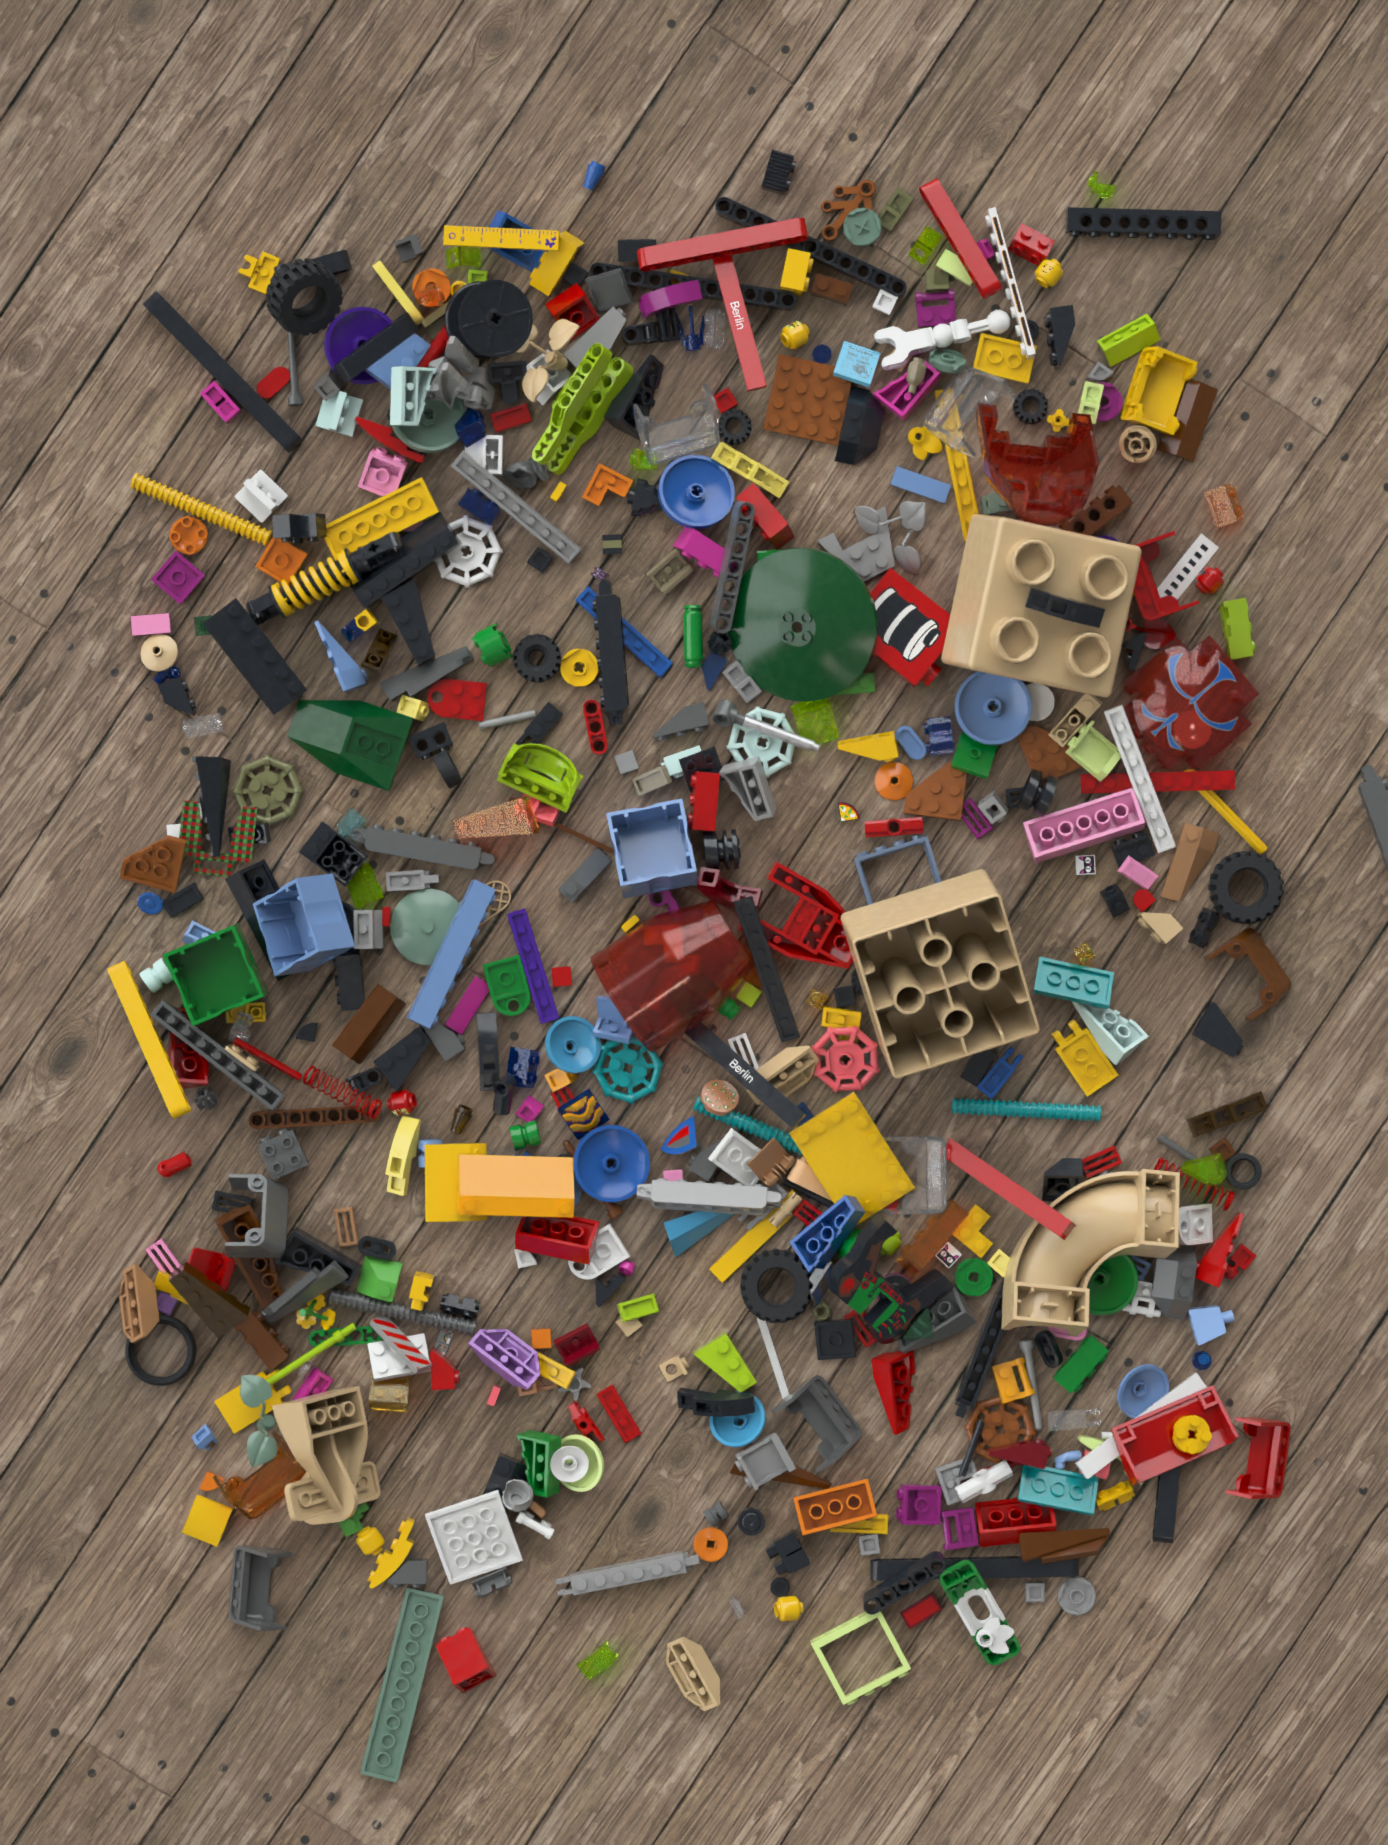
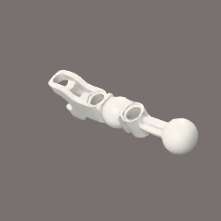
[874,310,1011,370]

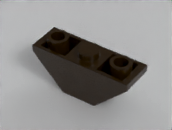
[361,628,397,675]

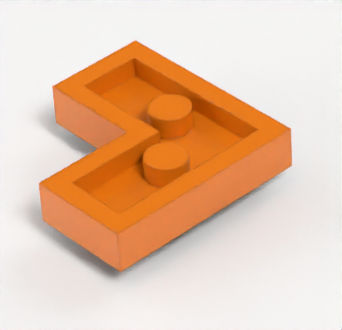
[582,463,633,506]

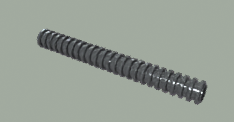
[329,1287,477,1337]

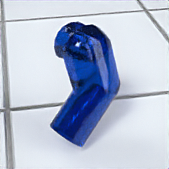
[153,666,181,685]

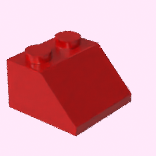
[545,283,600,342]
[430,1348,460,1390]

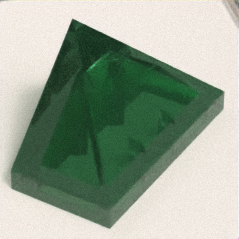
[902,1308,933,1340]

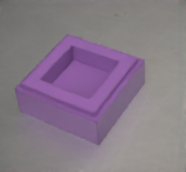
[157,1291,178,1316]

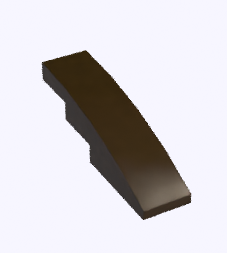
[1187,1091,1268,1137]

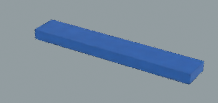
[575,586,673,678]

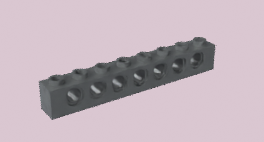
[150,999,286,1111]

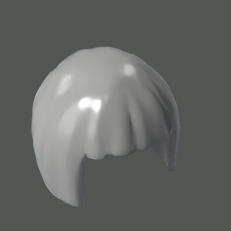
[502,1479,534,1512]

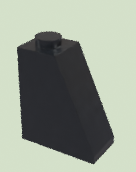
[1191,1001,1243,1058]

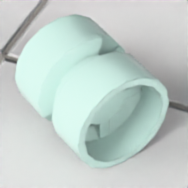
[139,958,173,993]

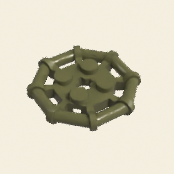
[232,755,304,827]

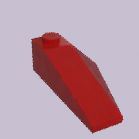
[168,1008,209,1089]

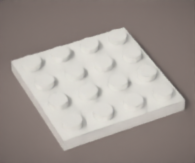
[425,1490,523,1585]

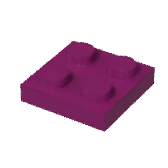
[151,551,205,605]

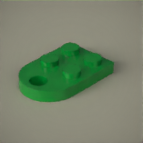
[482,954,530,1016]

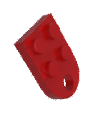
[427,679,487,721]

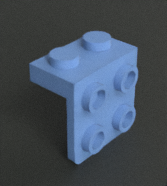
[593,996,637,1044]

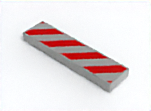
[369,1315,432,1374]

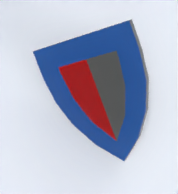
[660,1116,702,1155]

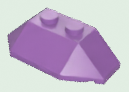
[468,1329,540,1390]

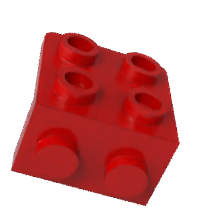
[188,1247,236,1292]

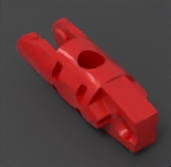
[568,1401,605,1443]

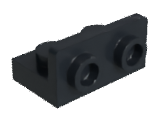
[1111,831,1155,868]

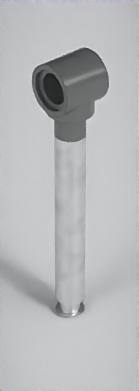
[713,700,821,754]

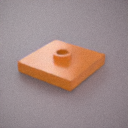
[255,536,308,585]

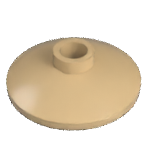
[140,634,178,672]

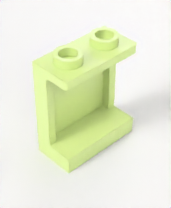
[1065,720,1121,782]

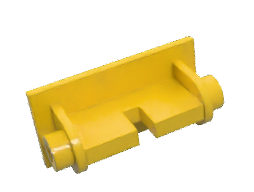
[1096,1480,1135,1511]

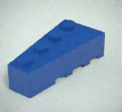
[790,1195,866,1273]

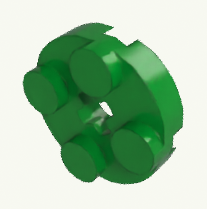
[954,1258,993,1296]

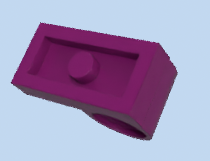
[649,890,684,919]

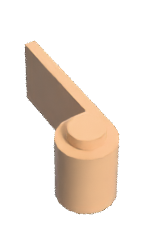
[786,1156,832,1201]

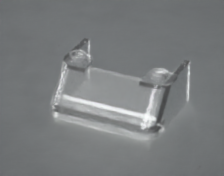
[923,366,1017,457]
[633,383,720,465]
[883,1135,947,1215]

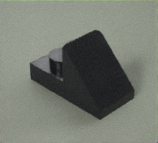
[1122,633,1147,671]
[595,1273,626,1307]

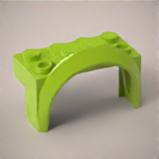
[497,743,583,813]

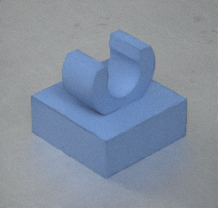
[192,1424,217,1450]

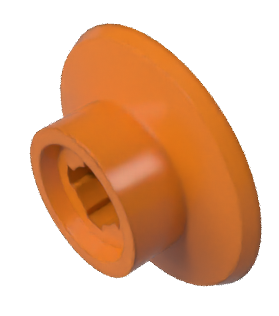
[694,1527,728,1562]

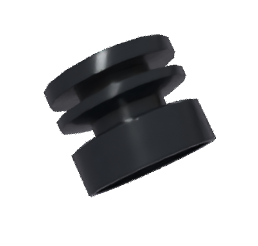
[703,829,741,870]

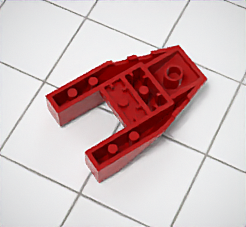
[737,861,853,969]

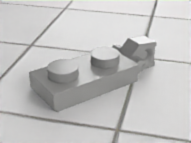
[385,870,440,892]

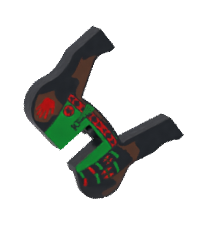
[828,1214,955,1344]

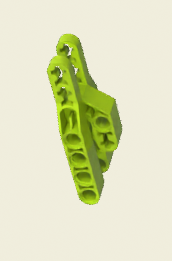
[532,343,633,475]

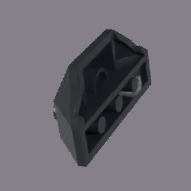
[835,386,885,465]

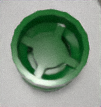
[509,1120,541,1151]

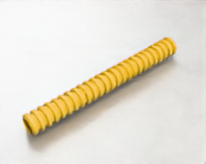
[130,473,272,546]

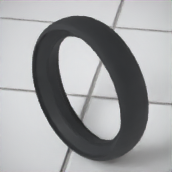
[125,1315,196,1386]

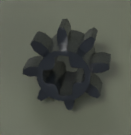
[707,631,732,655]

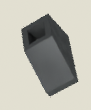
[388,1558,428,1587]

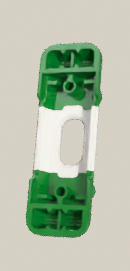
[939,1560,1021,1665]

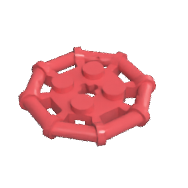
[811,1025,880,1093]

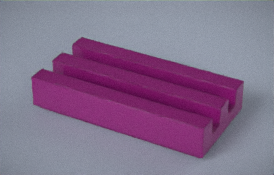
[961,798,993,839]

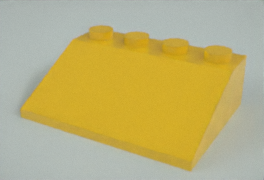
[425,1143,487,1222]

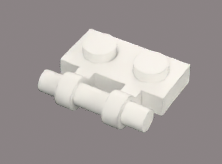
[1122,1281,1161,1318]

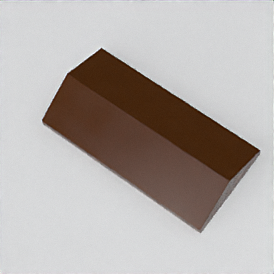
[1157,379,1217,462]
[332,984,406,1064]

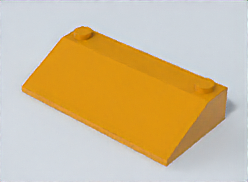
[456,1154,574,1218]

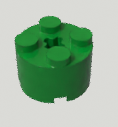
[472,623,513,667]

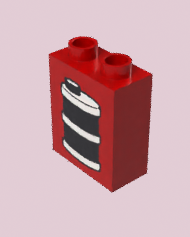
[871,568,950,688]

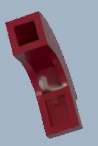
[697,867,763,909]

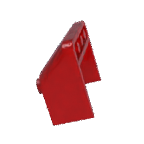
[1134,531,1199,621]
[1225,1417,1291,1499]

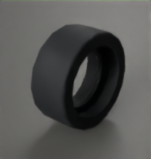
[433,750,463,789]
[1224,1153,1262,1190]

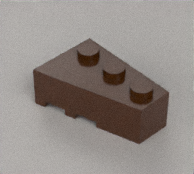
[234,1310,290,1371]

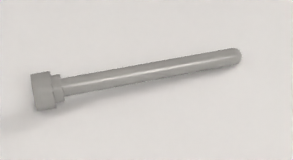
[1019,1338,1042,1431]

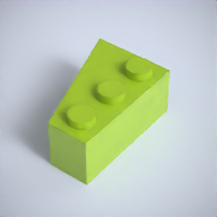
[1218,598,1256,661]
[693,1332,757,1393]

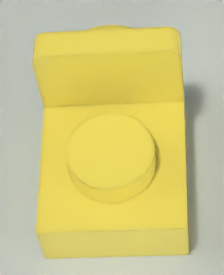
[396,695,429,722]
[987,1249,1010,1278]

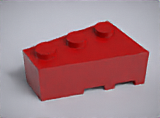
[736,483,795,550]
[687,771,720,831]

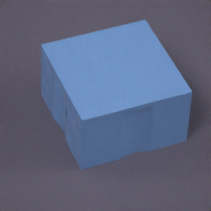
[606,798,698,899]
[253,873,355,976]

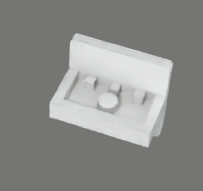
[235,470,288,523]

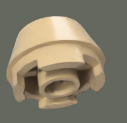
[1119,425,1157,463]

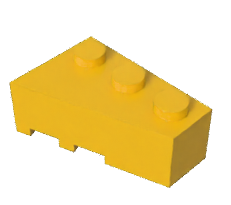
[529,231,584,296]

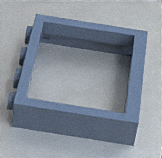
[853,834,942,905]

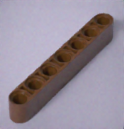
[248,1104,382,1129]

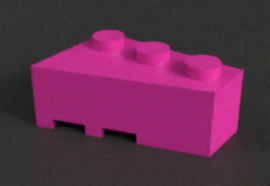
[873,361,941,422]
[673,527,736,578]

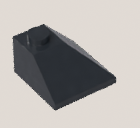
[1042,1158,1083,1201]

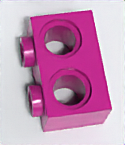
[200,381,242,425]

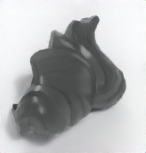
[503,457,551,489]

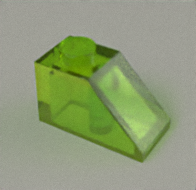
[1181,1153,1227,1185]
[576,1640,618,1680]

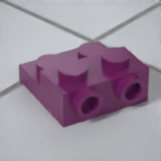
[896,1484,942,1525]

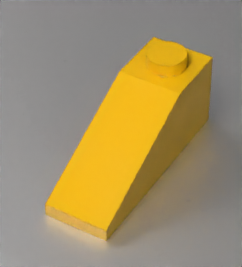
[837,731,899,762]

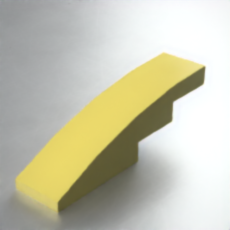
[711,441,789,498]

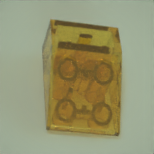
[369,1372,411,1412]

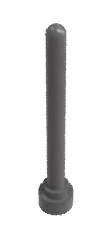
[287,332,303,406]

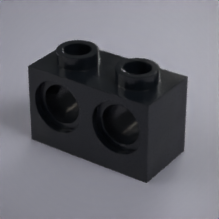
[408,722,453,760]

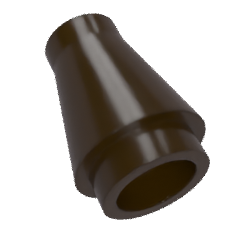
[450,1104,473,1134]

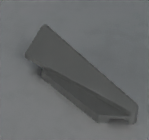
[380,646,474,701]
[260,1260,348,1323]

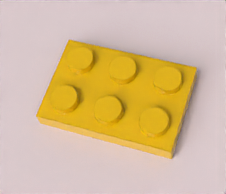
[972,333,1037,384]

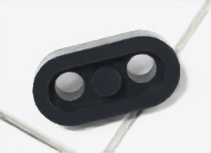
[358,1236,396,1260]
[1035,1330,1063,1368]

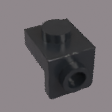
[1100,884,1130,918]

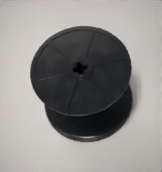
[445,280,533,358]

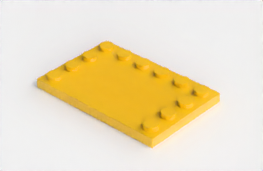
[789,1092,915,1224]

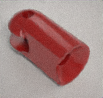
[157,1151,193,1177]

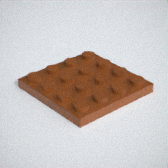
[763,354,852,446]

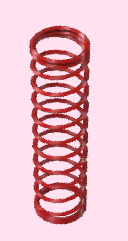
[303,1065,382,1119]
[1154,1157,1235,1211]

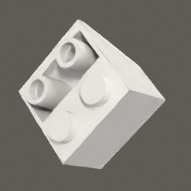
[465,435,503,476]

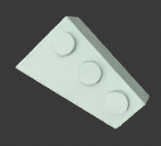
[390,366,437,426]

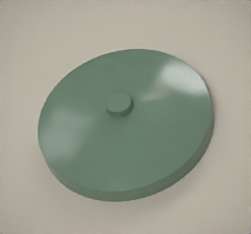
[392,378,467,453]
[390,889,460,965]

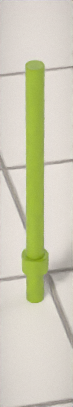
[266,1323,357,1386]

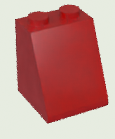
[436,1627,497,1693]

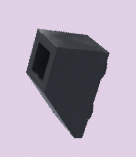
[158,677,197,715]

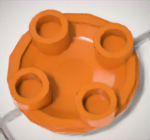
[169,516,208,555]

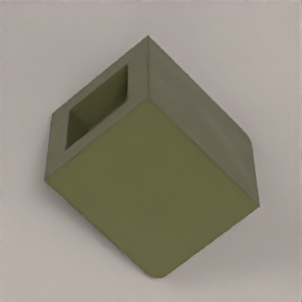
[925,270,950,292]

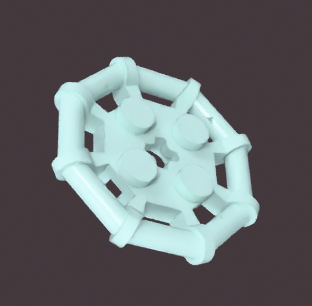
[726,706,795,778]

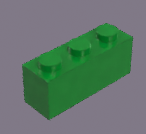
[1052,1334,1109,1394]

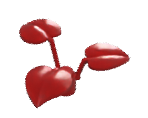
[1124,617,1176,649]

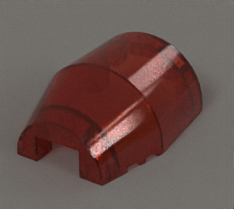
[976,403,1100,526]
[590,900,755,1053]

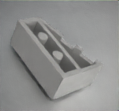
[719,756,777,821]

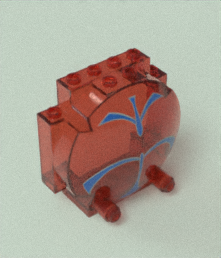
[1123,635,1259,770]

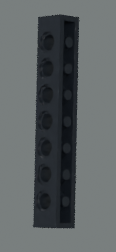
[1065,207,1221,240]

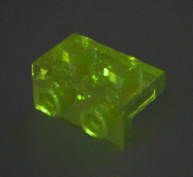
[347,863,384,909]

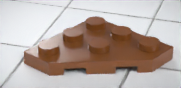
[1017,725,1082,784]
[904,761,967,821]
[119,835,187,893]

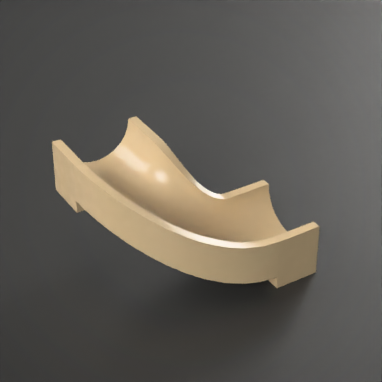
[1002,1169,1180,1337]

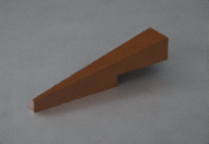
[729,1443,832,1489]

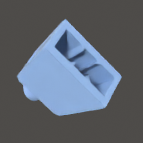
[1187,1305,1235,1345]

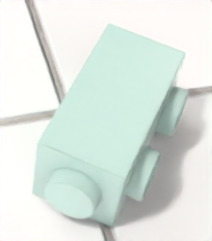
[661,745,701,779]

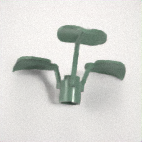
[240,1375,278,1467]

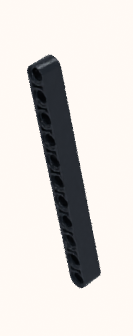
[715,197,907,298]
[589,262,797,311]
[143,291,303,453]
[870,1556,1079,1581]

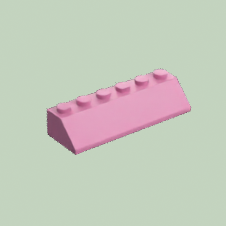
[1023,788,1145,864]

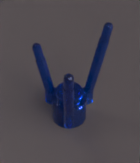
[676,305,706,351]

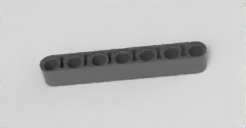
[710,501,755,633]

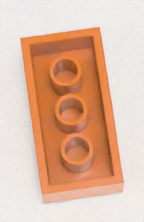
[793,1479,877,1536]

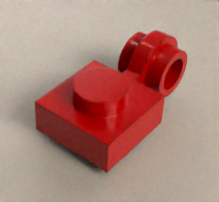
[1224,1243,1257,1280]

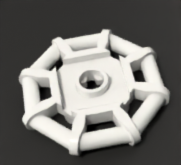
[436,515,503,588]

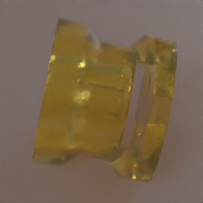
[1073,942,1095,965]
[805,989,828,1010]

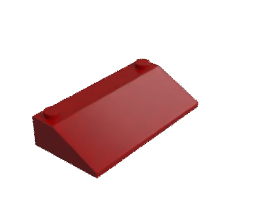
[1111,1385,1239,1486]

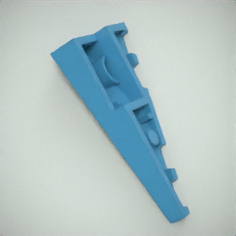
[664,1211,734,1257]

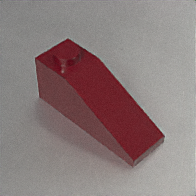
[986,1438,1050,1469]

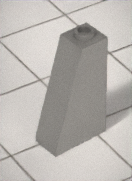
[564,307,627,369]

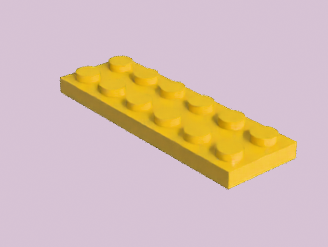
[324,477,440,561]

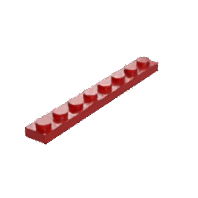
[1081,770,1235,794]

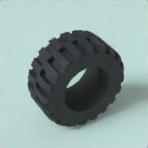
[266,258,343,336]
[1208,851,1284,924]
[740,1249,813,1324]

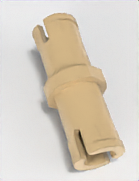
[768,1192,803,1228]

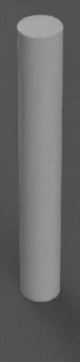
[478,710,536,730]

